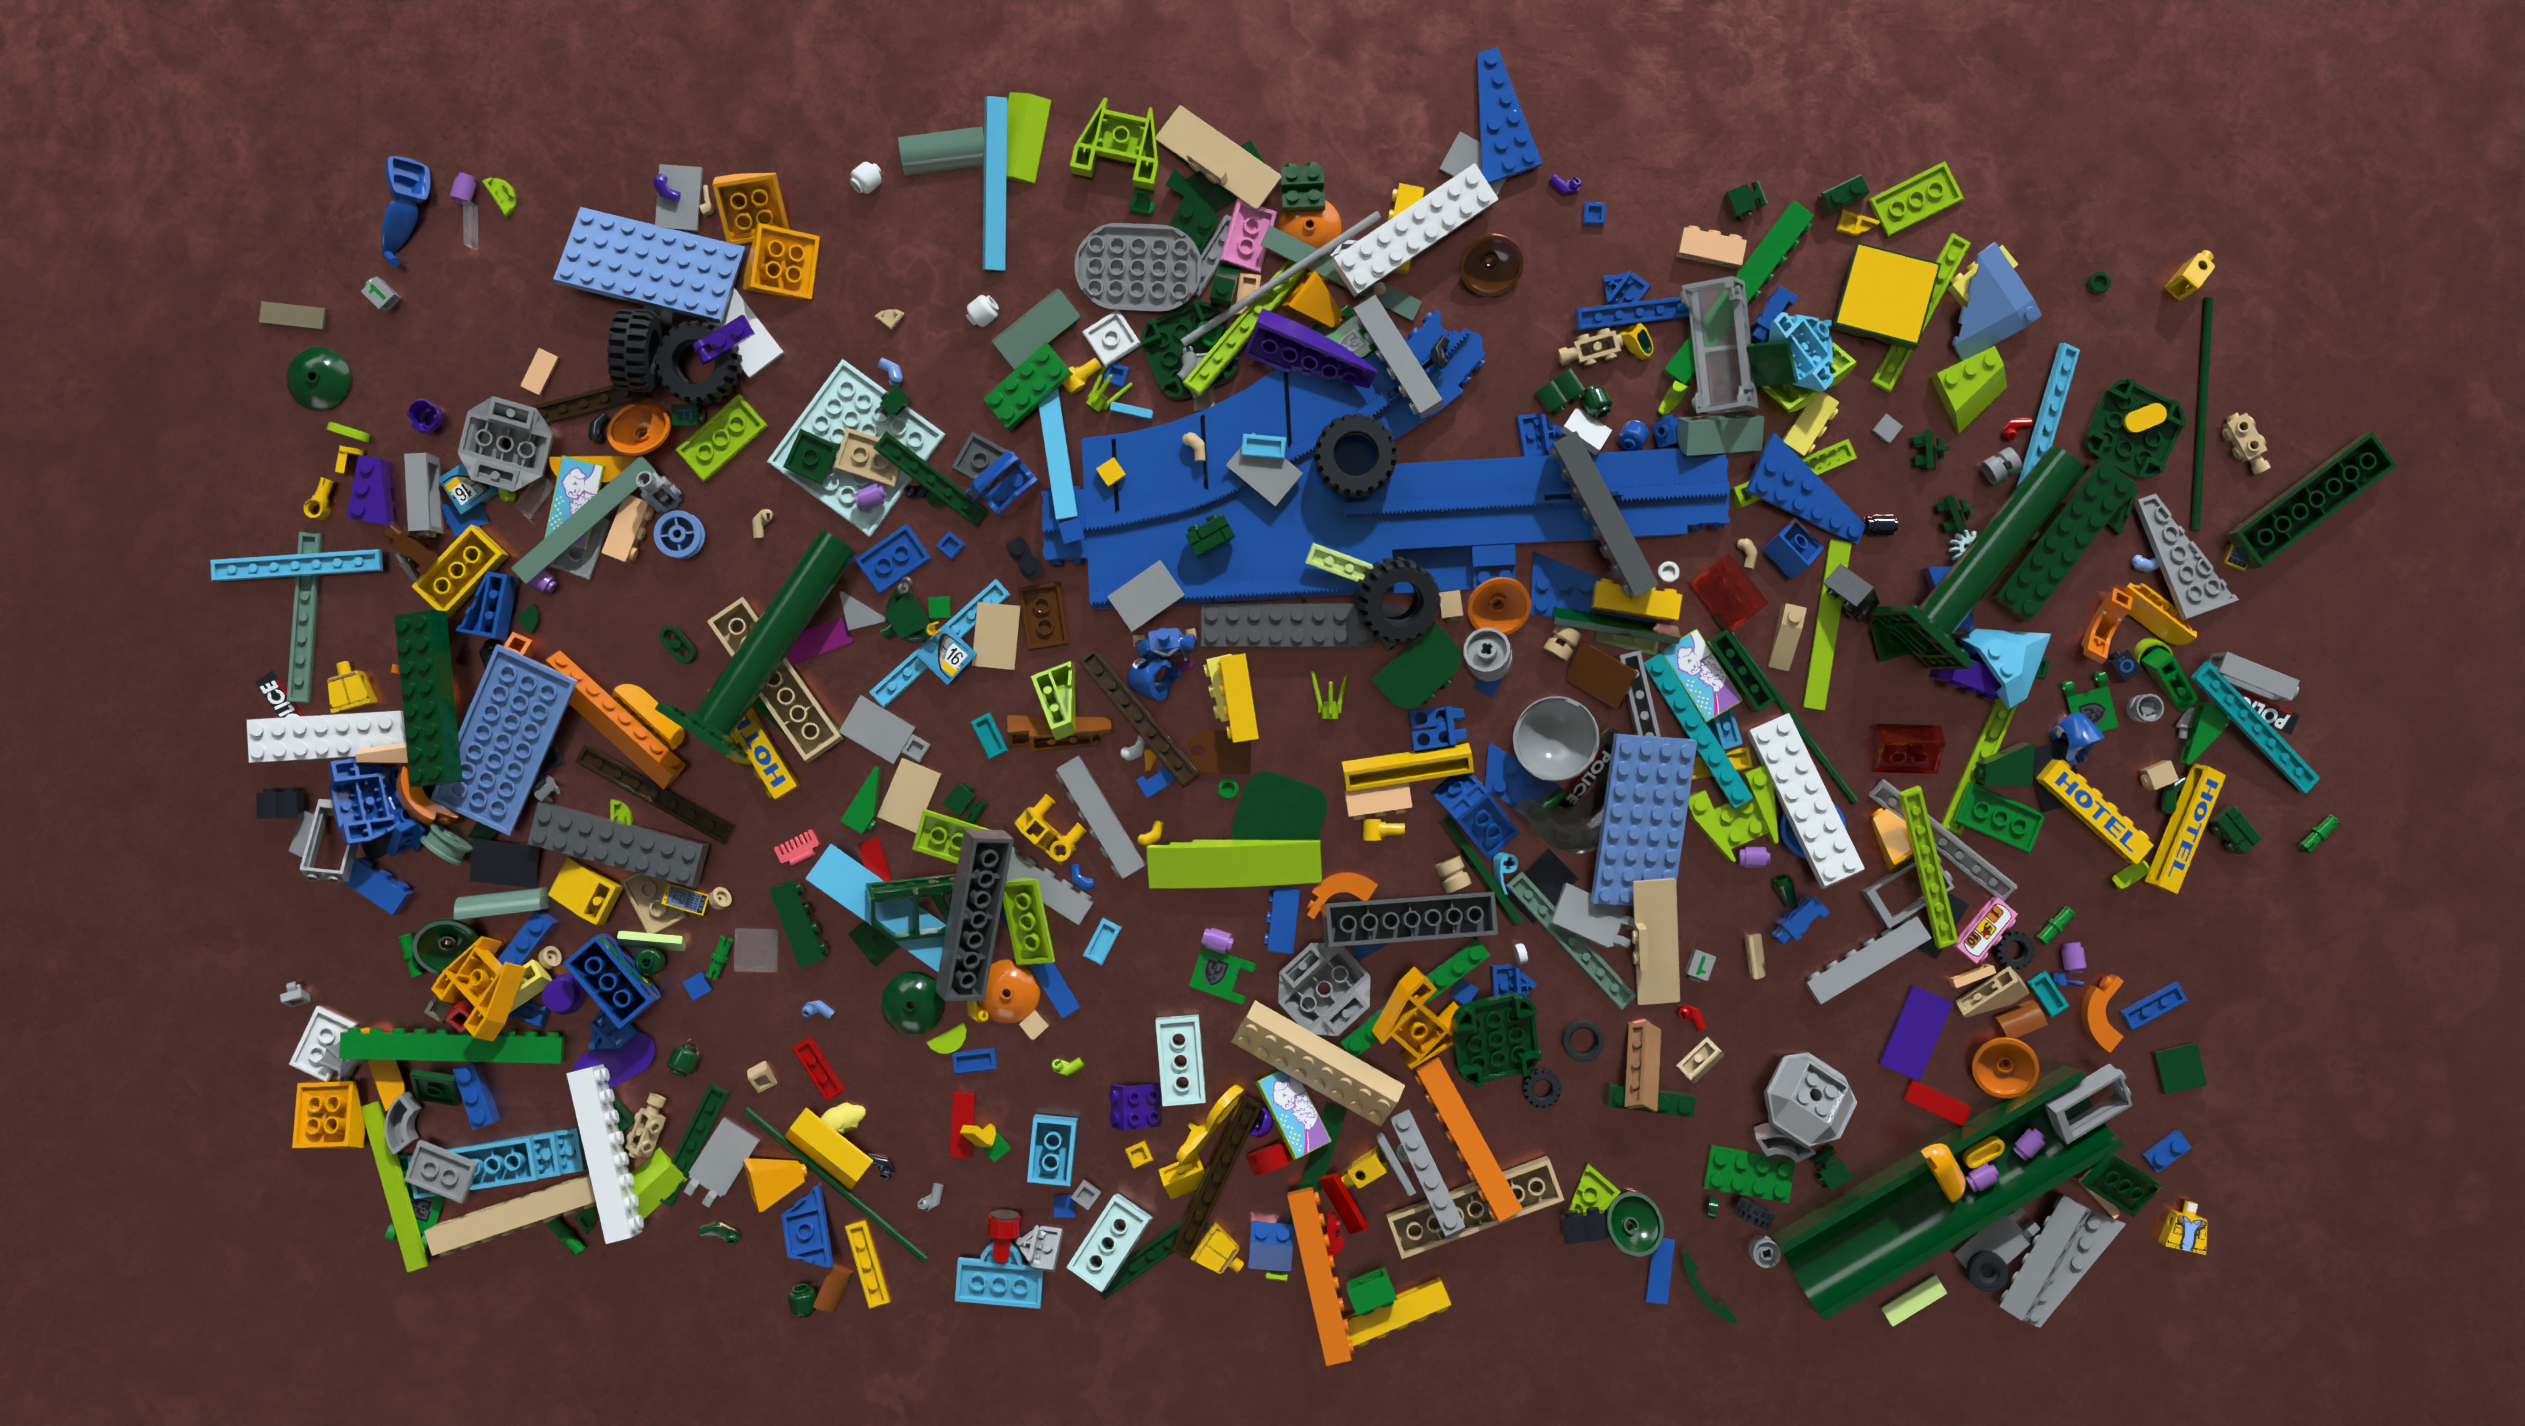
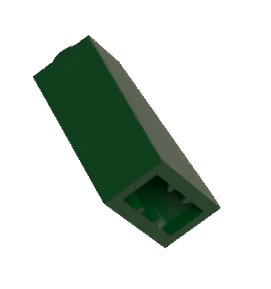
[1210,264,1241,309]
[1973,742,2035,787]

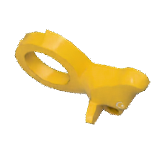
[1176,1084,1245,1165]

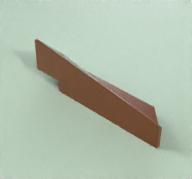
[1007,715,1112,752]

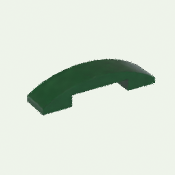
[1680,1248,1738,1324]

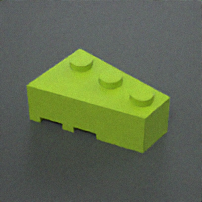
[1031,661,1076,741]

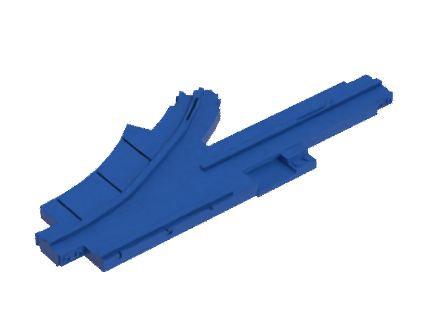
[1041,310,1730,610]

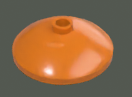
[1278,200,1341,254]
[607,402,671,456]
[1467,577,1531,635]
[978,959,1041,1024]
[1972,1037,2039,1098]

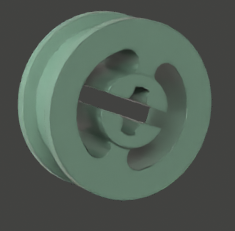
[420,822,473,866]

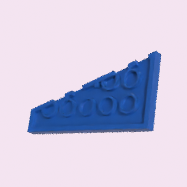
[1476,47,1542,184]
[1745,432,1866,545]
[1529,551,1658,623]

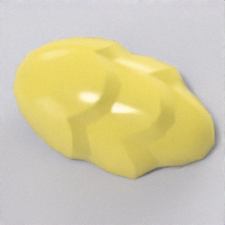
[820,1102,866,1135]

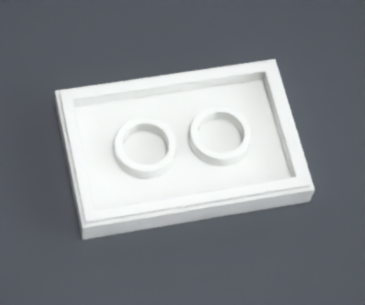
[289,1006,357,1082]

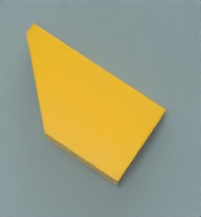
[1835,209,1880,237]

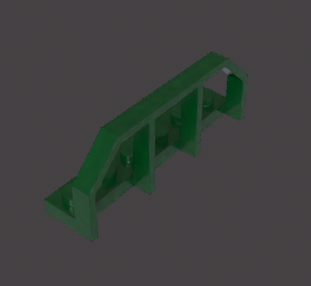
[866,873,956,942]

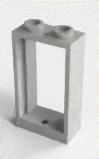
[404,453,443,538]
[2208,652,2300,702]
[299,799,359,884]
[1862,856,1955,929]
[2044,1063,2133,1144]

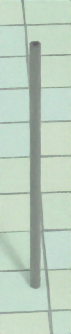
[1181,211,1381,347]

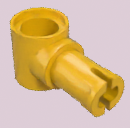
[1063,358,1102,395]
[303,477,334,520]
[1363,819,1405,841]

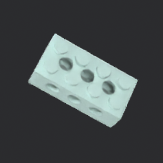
[1155,1014,1206,1106]
[1066,1193,1153,1292]

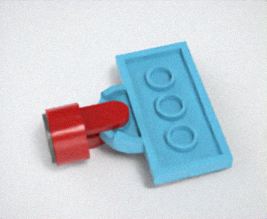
[955,1210,1044,1309]

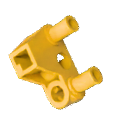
[1014,794,1087,865]

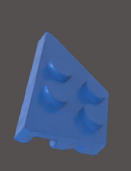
[1484,743,1560,812]
[781,1185,834,1268]

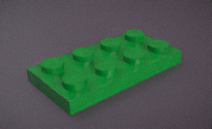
[984,342,1073,431]
[1703,1145,1796,1203]

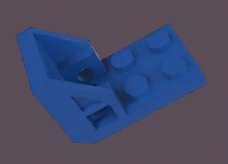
[1431,773,1521,860]

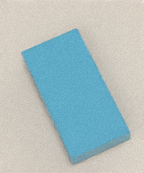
[1110,402,1154,421]
[1241,434,1286,460]
[1083,918,1122,966]

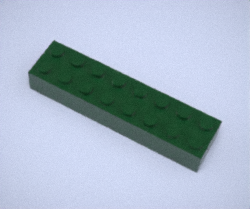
[2226,432,2398,569]
[1991,458,2137,622]
[394,609,463,787]

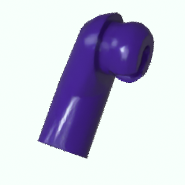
[653,174,681,202]
[1549,174,1582,194]

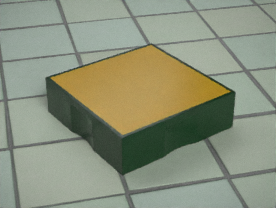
[1831,242,1941,351]

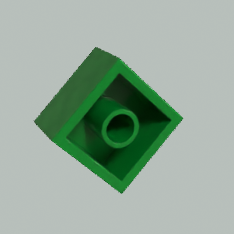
[1346,1267,1397,1316]

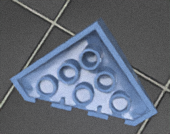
[1952,242,2042,361]

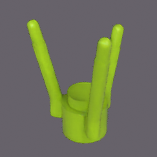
[1086,365,1133,412]
[1311,670,1348,719]

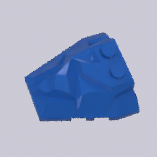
[329,759,427,845]

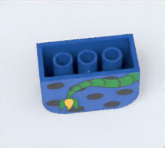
[563,933,660,1029]

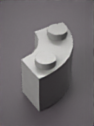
[384,1091,422,1155]
[1754,1123,1816,1163]

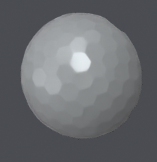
[1513,696,1600,782]

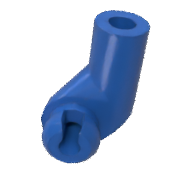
[1069,864,1095,891]

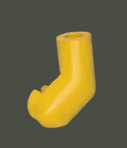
[1137,820,1164,847]
[967,1001,989,1023]

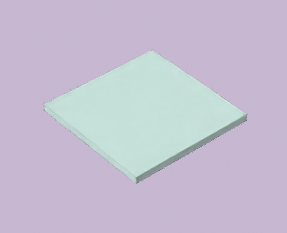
[767,359,946,537]

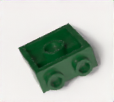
[1281,162,1325,212]

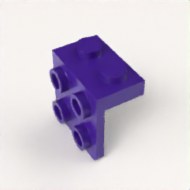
[1109,1084,1161,1130]

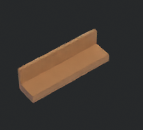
[1625,1022,1661,1111]

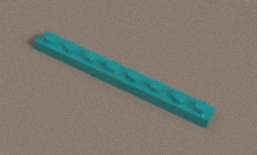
[1644,652,1753,809]
[2191,661,2320,794]

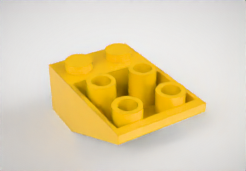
[548,857,624,925]

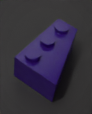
[346,455,396,526]
[1929,659,2002,702]

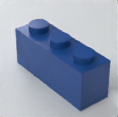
[343,857,413,915]
[1264,886,1300,954]
[497,909,559,966]
[453,1062,500,1130]

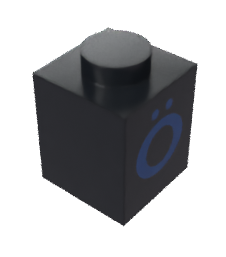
[2104,649,2143,683]

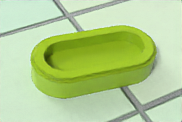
[327,422,370,443]

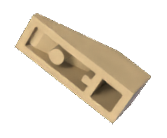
[1767,603,1807,672]
[1956,966,2029,1018]

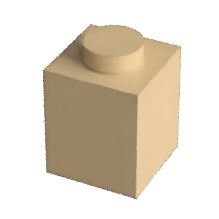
[1438,590,1463,623]
[2140,760,2179,790]

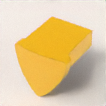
[335,445,364,474]
[960,1124,996,1147]

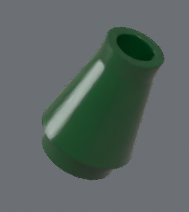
[1773,874,1798,908]

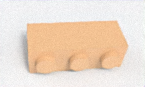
[1676,225,1747,269]
[601,495,654,563]
[1344,782,1412,820]

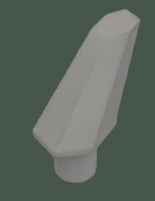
[395,552,419,583]
[2175,708,2196,739]

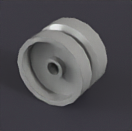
[1464,628,1513,682]

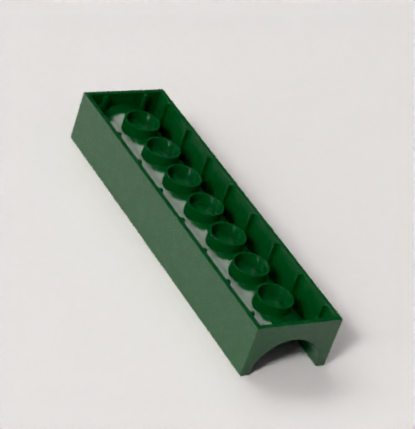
[1770,1065,2125,1321]

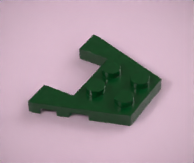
[1165,168,1221,254]

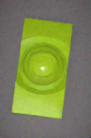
[1762,341,1857,413]

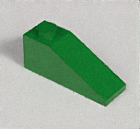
[2141,647,2198,713]
[2179,702,2230,765]
[840,766,882,834]

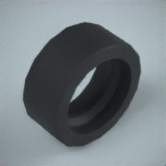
[1562,1020,1604,1062]

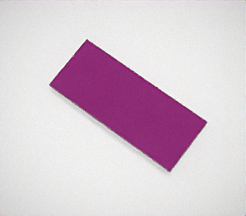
[787,616,853,665]

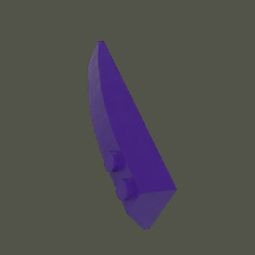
[1243,308,1377,388]

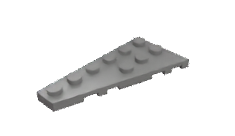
[2134,494,2239,621]
[2019,1210,2126,1328]

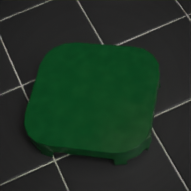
[1140,300,1239,400]
[2082,378,2187,480]
[1231,771,1327,840]
[1451,992,1542,1087]

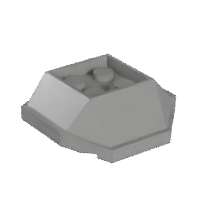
[457,396,554,492]
[1278,943,1370,1036]
[1764,1052,1857,1148]

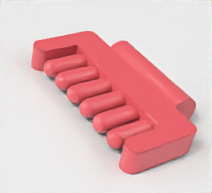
[774,829,820,867]

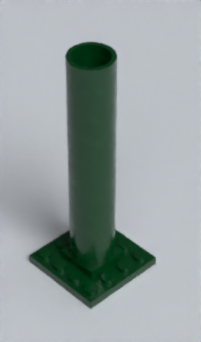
[1871,446,2085,669]
[655,529,857,770]

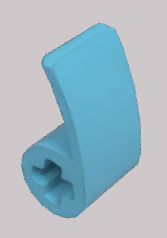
[1492,852,1518,895]

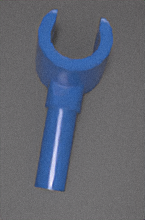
[2053,973,2084,987]

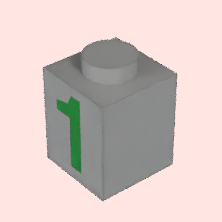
[361,276,401,313]
[1684,948,1716,983]

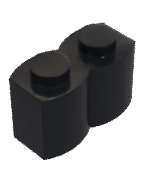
[1006,536,1044,582]
[256,788,304,819]
[1560,1207,1608,1244]

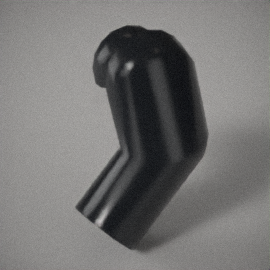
[1431,335,1450,369]
[588,412,611,444]
[904,485,928,499]
[479,639,498,670]
[868,1153,894,1180]

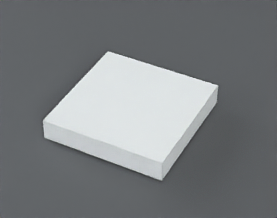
[1083,310,1141,368]
[1561,406,1612,455]

